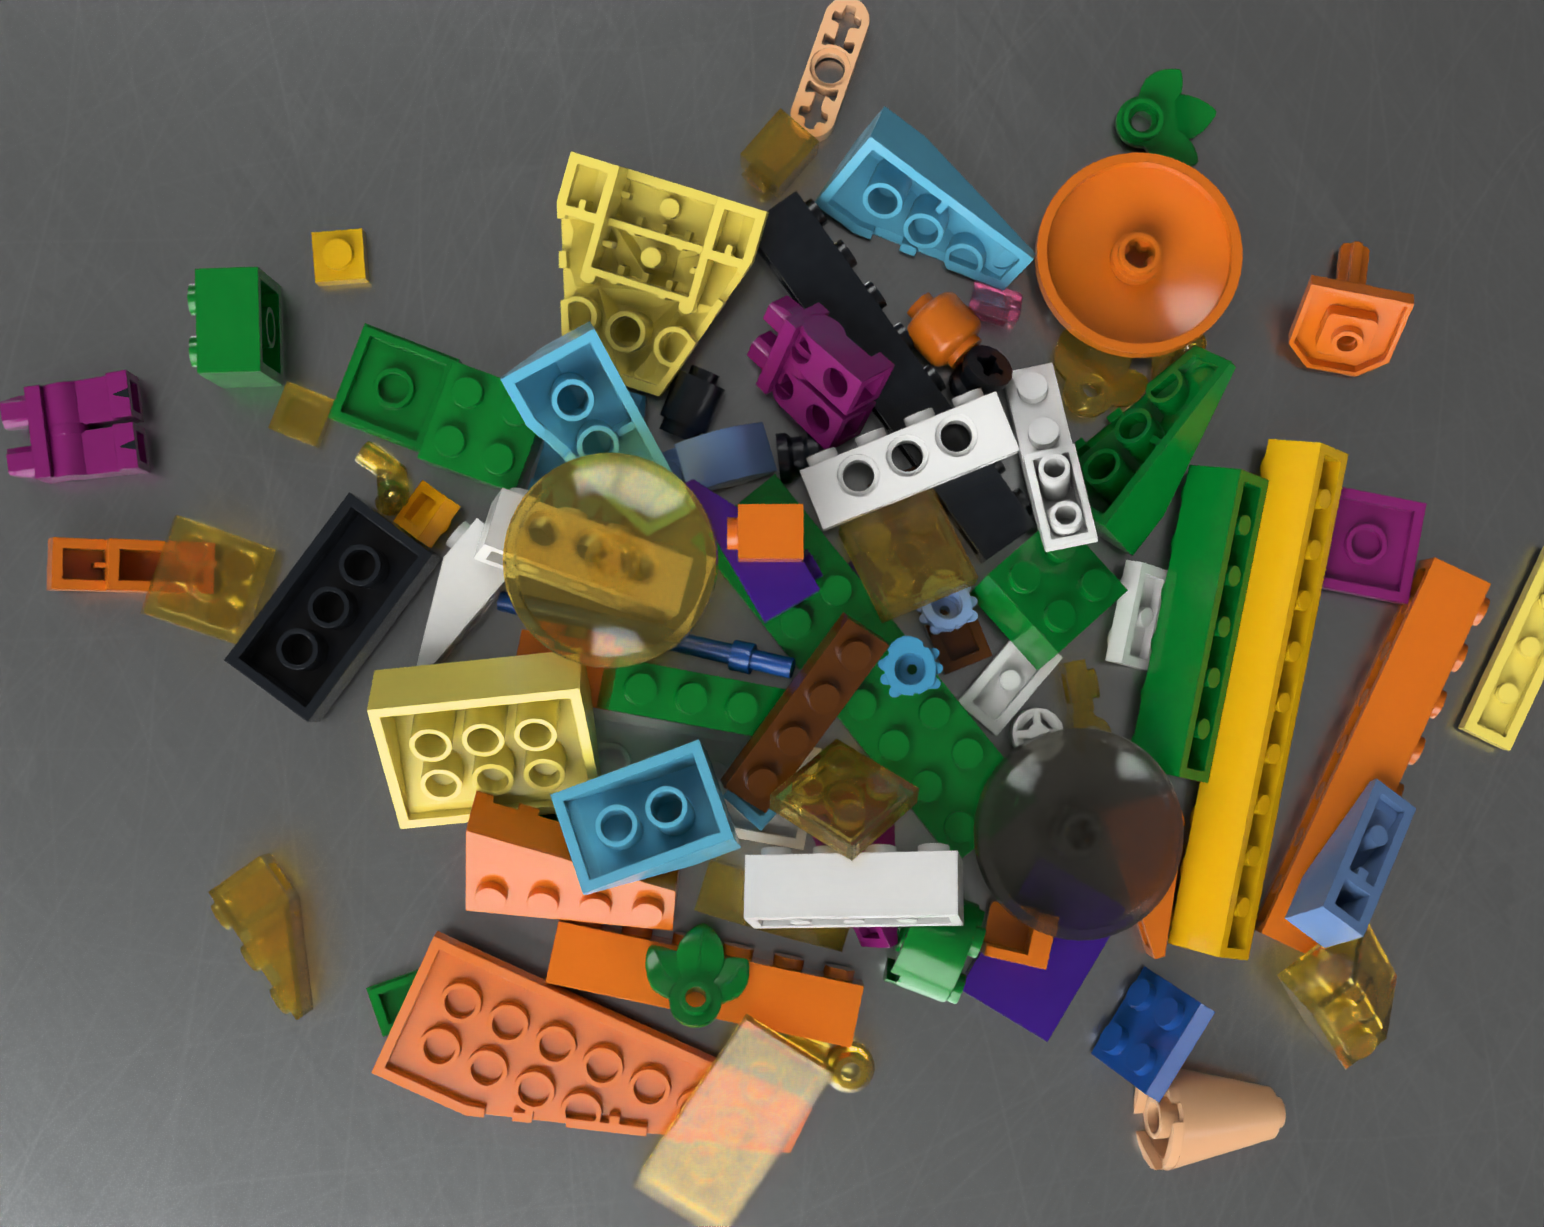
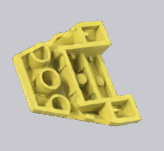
[557,151,769,397]

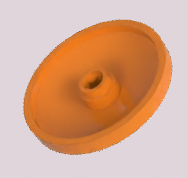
[1035,152,1243,358]

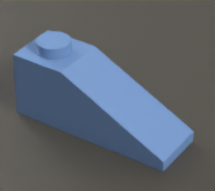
[1285,779,1416,948]

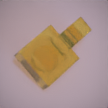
[1058,659,1112,749]

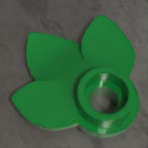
[1115,69,1217,167]
[645,923,749,1028]

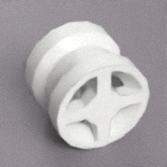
[1008,707,1064,759]

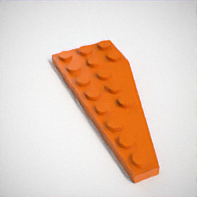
[371,931,812,1153]

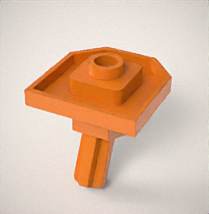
[1288,241,1414,377]

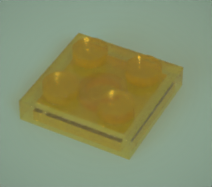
[838,488,979,623]
[140,515,276,645]
[769,739,919,861]

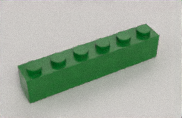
[1128,465,1269,783]

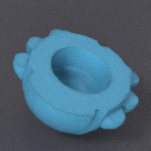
[878,636,943,698]

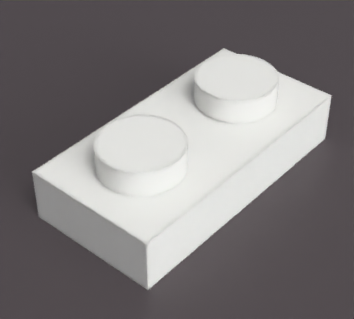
[1105,560,1168,671]
[958,640,1063,736]

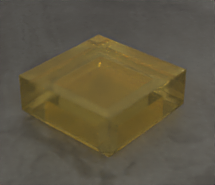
[268,381,334,449]

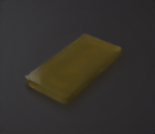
[633,1013,834,1227]

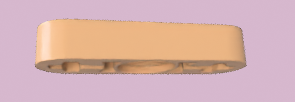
[790,0,869,143]

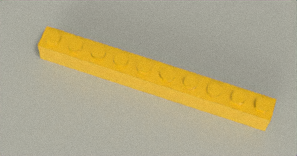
[1168,439,1349,961]

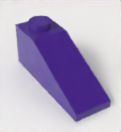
[684,479,823,623]

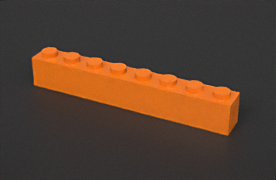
[1254,557,1491,960]

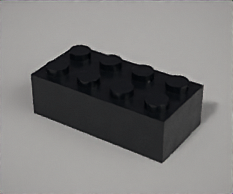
[224,492,442,722]

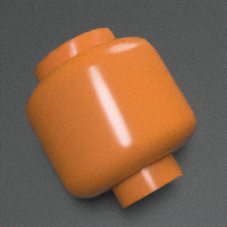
[907,292,982,369]

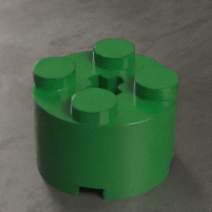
[883,899,986,1004]

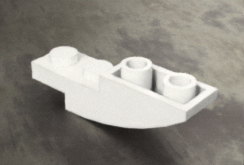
[1004,362,1098,552]

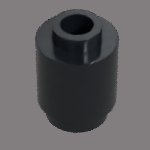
[659,365,725,440]

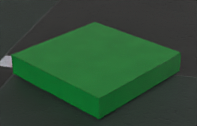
[328,323,462,453]

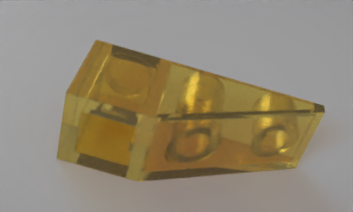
[208,853,314,1020]

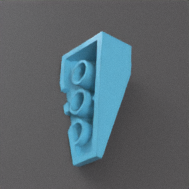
[815,106,1035,291]
[500,321,693,536]

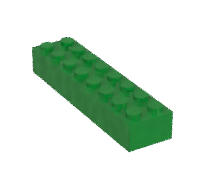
[694,474,1036,859]

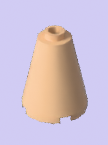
[1134,1068,1286,1171]

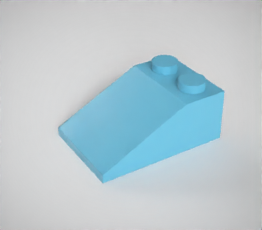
[550,739,741,895]

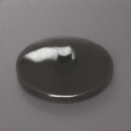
[974,728,1184,941]

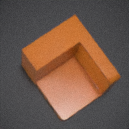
[980,901,1058,970]

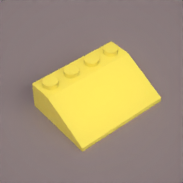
[367,649,602,829]

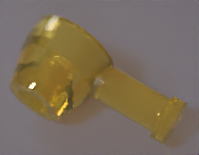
[779,1034,875,1093]

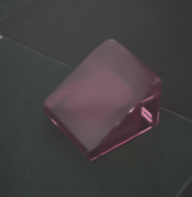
[967,280,1023,330]

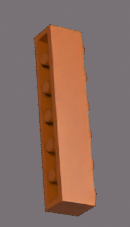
[545,920,864,1048]

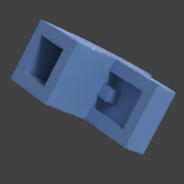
[662,422,777,500]

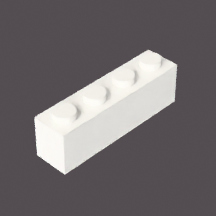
[744,843,964,929]

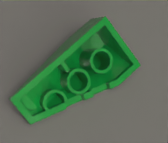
[1073,345,1236,556]

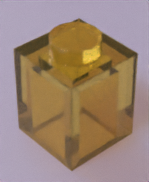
[740,108,819,199]

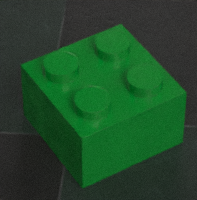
[187,267,283,388]
[417,361,543,490]
[969,530,1128,671]

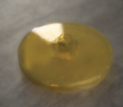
[503,453,719,668]

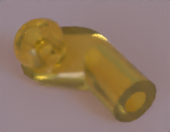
[355,441,410,516]

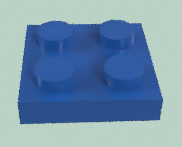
[1091,966,1215,1102]

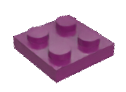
[1322,487,1427,605]

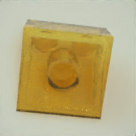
[1277,924,1397,1070]

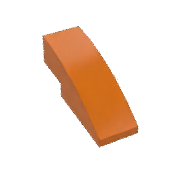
[47,537,215,594]

